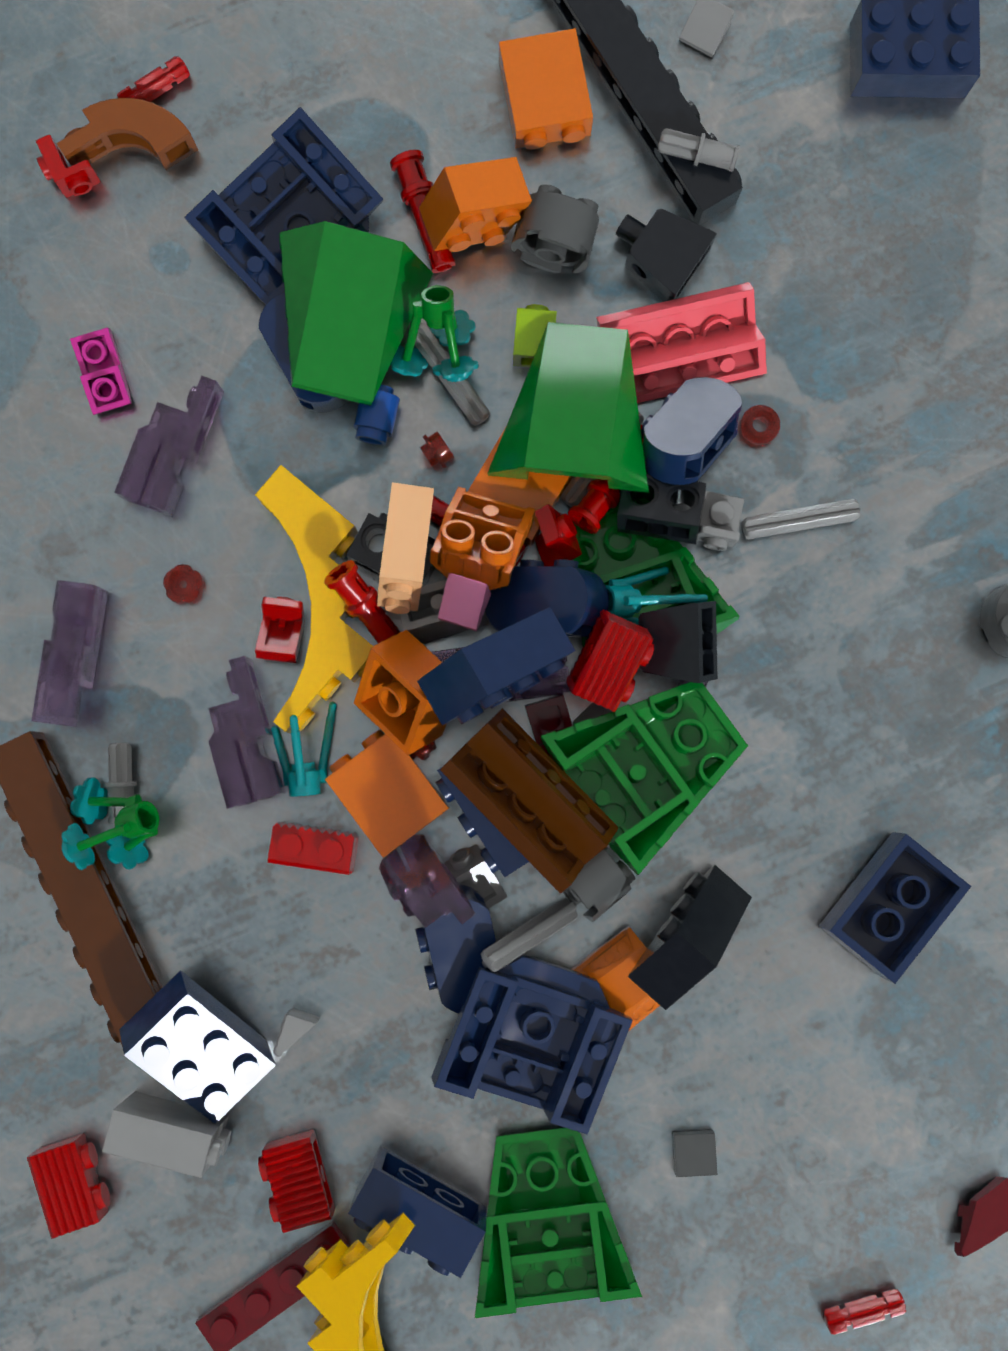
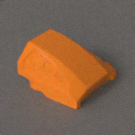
[430,486,535,590]
[571,926,660,1031]

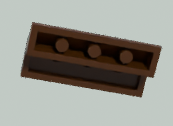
[440,708,619,894]

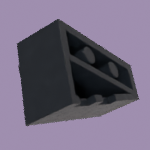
[628,865,752,1010]

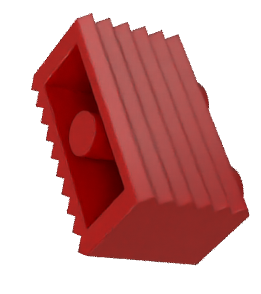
[566,610,654,712]
[268,821,359,875]
[258,1129,335,1233]
[27,1133,110,1239]

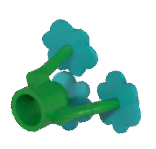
[390,285,479,382]
[61,777,160,870]

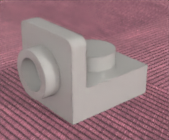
[697,491,744,551]
[443,844,507,909]

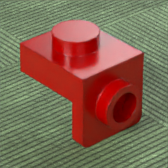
[35,134,101,198]
[535,504,582,566]
[255,597,305,663]

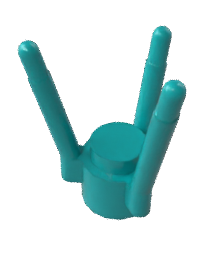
[606,567,708,625]
[271,702,337,797]

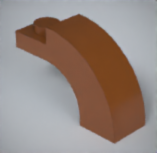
[56,98,198,170]

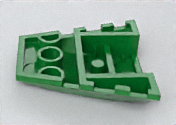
[279,221,433,406]
[487,322,649,493]
[573,498,739,668]
[541,682,748,875]
[475,1128,642,1318]

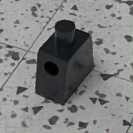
[615,209,717,302]
[638,601,718,683]

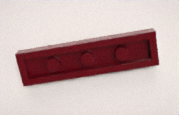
[195,1220,350,1351]

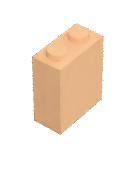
[377,482,434,614]

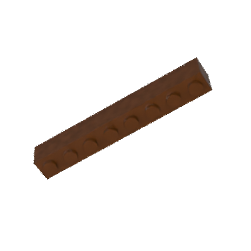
[0,731,163,1047]

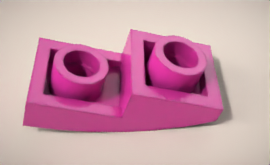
[70,327,132,415]

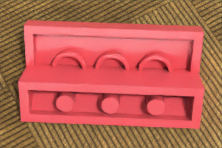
[596,282,767,403]

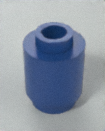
[353,384,400,446]

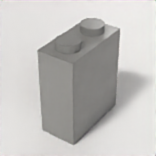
[102,1092,231,1178]

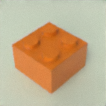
[419,157,532,252]
[354,629,446,756]

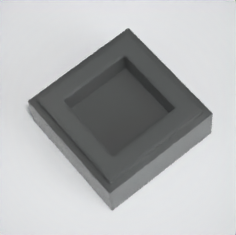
[672,1130,718,1177]

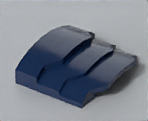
[184,107,383,305]
[431,955,633,1135]

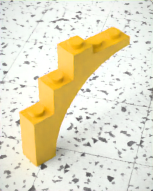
[255,465,373,733]
[296,1213,415,1351]

